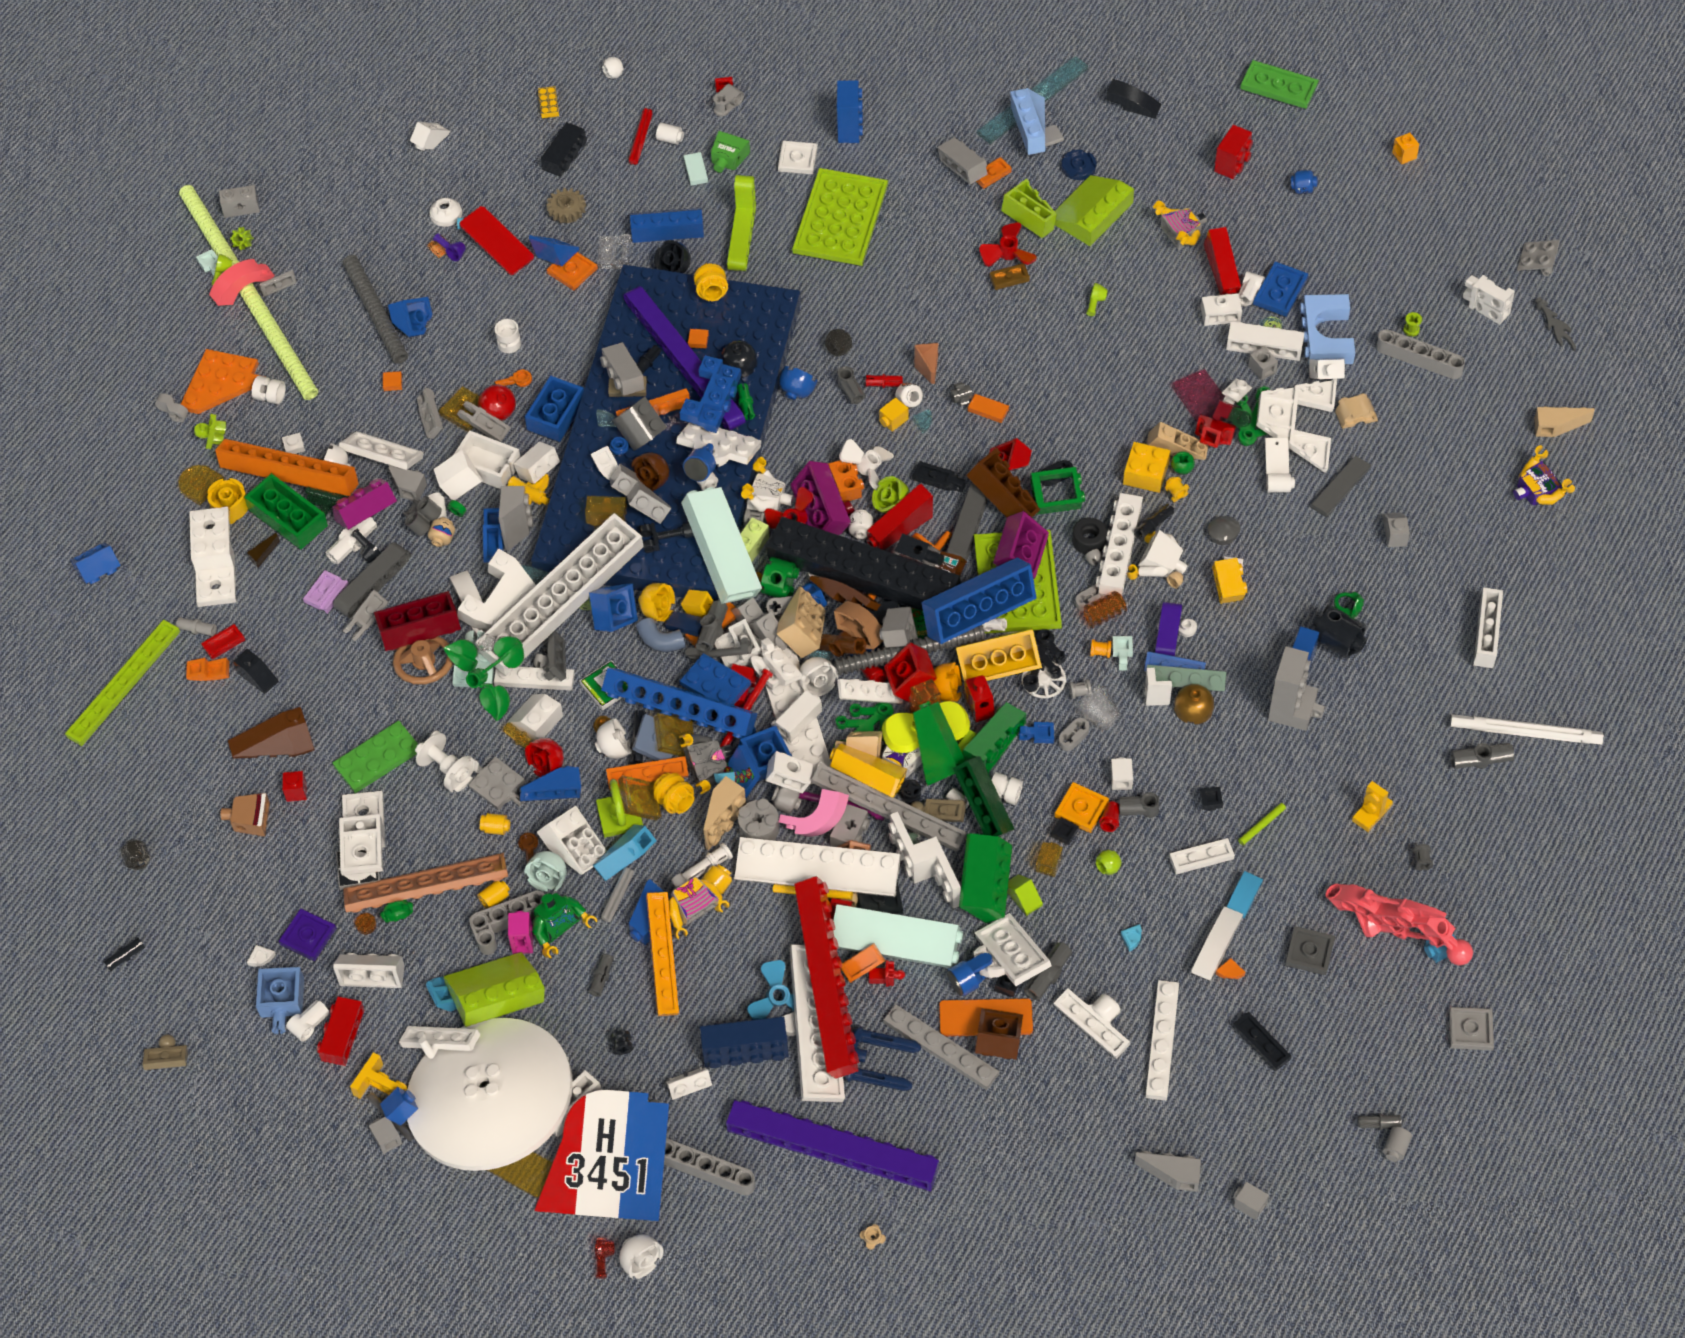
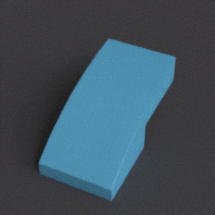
[1227,871,1263,918]

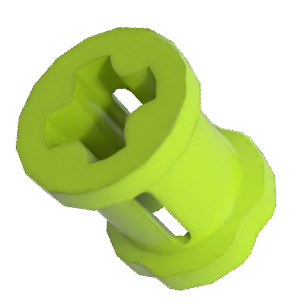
[1403,312,1422,337]

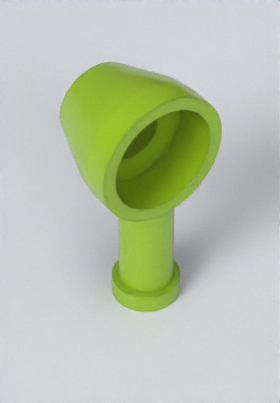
[211,254,233,285]
[1086,283,1108,316]

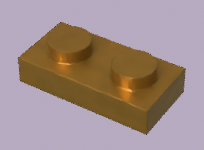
[989,264,1030,290]

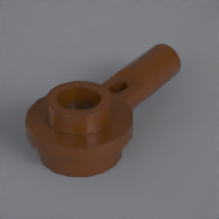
[518,833,538,863]

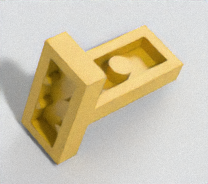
[1352,781,1393,832]
[350,1052,407,1099]

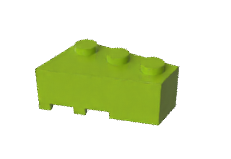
[1001,178,1057,238]

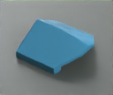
[426,977,457,1012]

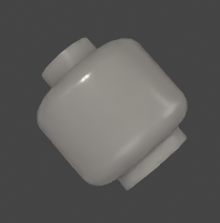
[771,786,802,814]

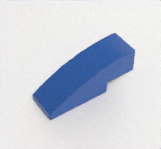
[483,508,504,563]

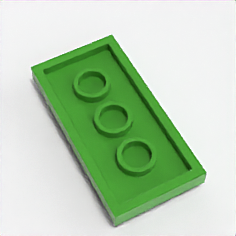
[1240,60,1319,109]
[333,721,419,794]

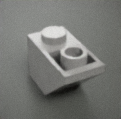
[388,465,427,501]

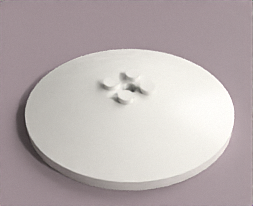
[407,1018,573,1171]

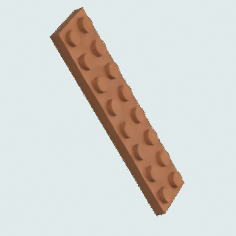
[343,853,508,913]

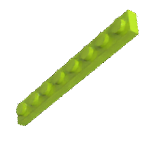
[65,620,180,746]

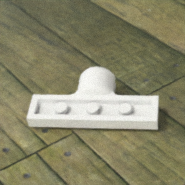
[1054,988,1130,1059]

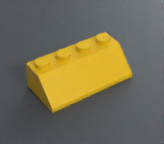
[955,628,1042,684]

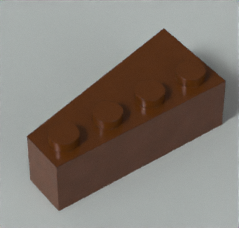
[966,448,1040,518]

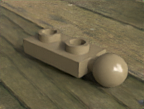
[910,799,966,822]

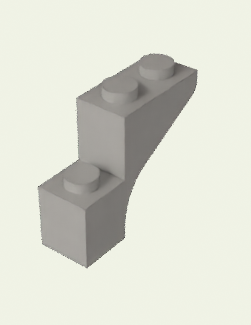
[609,464,671,524]
[731,598,789,651]

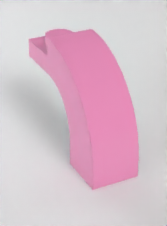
[779,789,849,837]

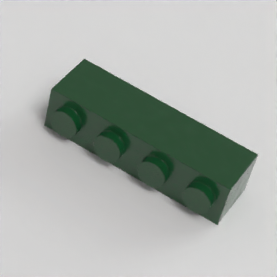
[953,756,1015,837]

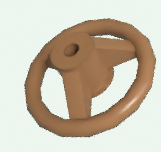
[392,636,453,685]

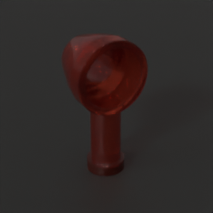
[595,1237,615,1279]

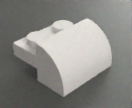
[715,619,762,669]

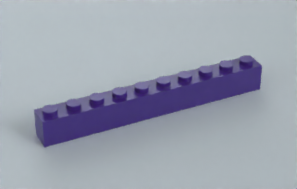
[726,1100,939,1191]

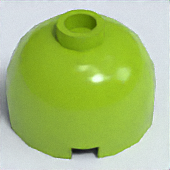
[872,476,910,514]

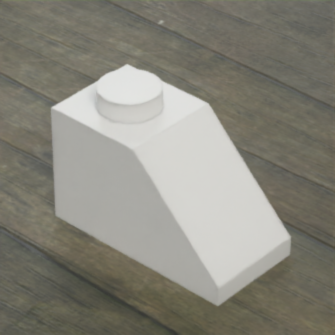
[410,122,450,151]

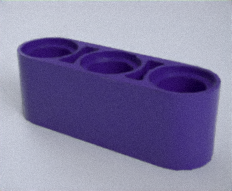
[1155,601,1182,656]

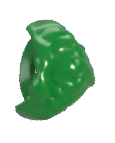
[1334,592,1364,618]
[380,900,413,923]

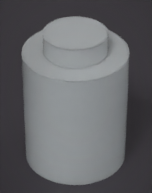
[1383,1127,1412,1162]

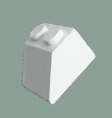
[507,694,563,741]

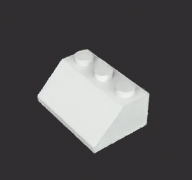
[333,953,405,988]

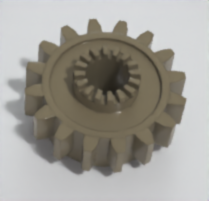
[546,188,586,223]

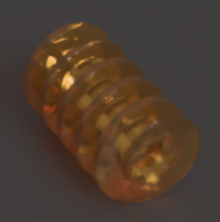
[1084,591,1127,629]

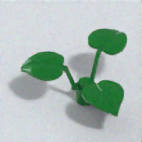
[443,636,524,721]

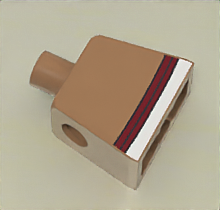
[221,793,270,836]

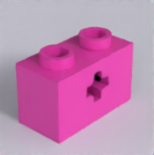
[508,911,533,954]

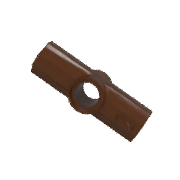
[818,631,867,657]

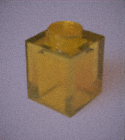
[1036,842,1063,877]

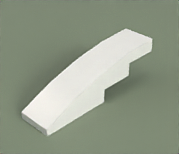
[1191,906,1243,981]

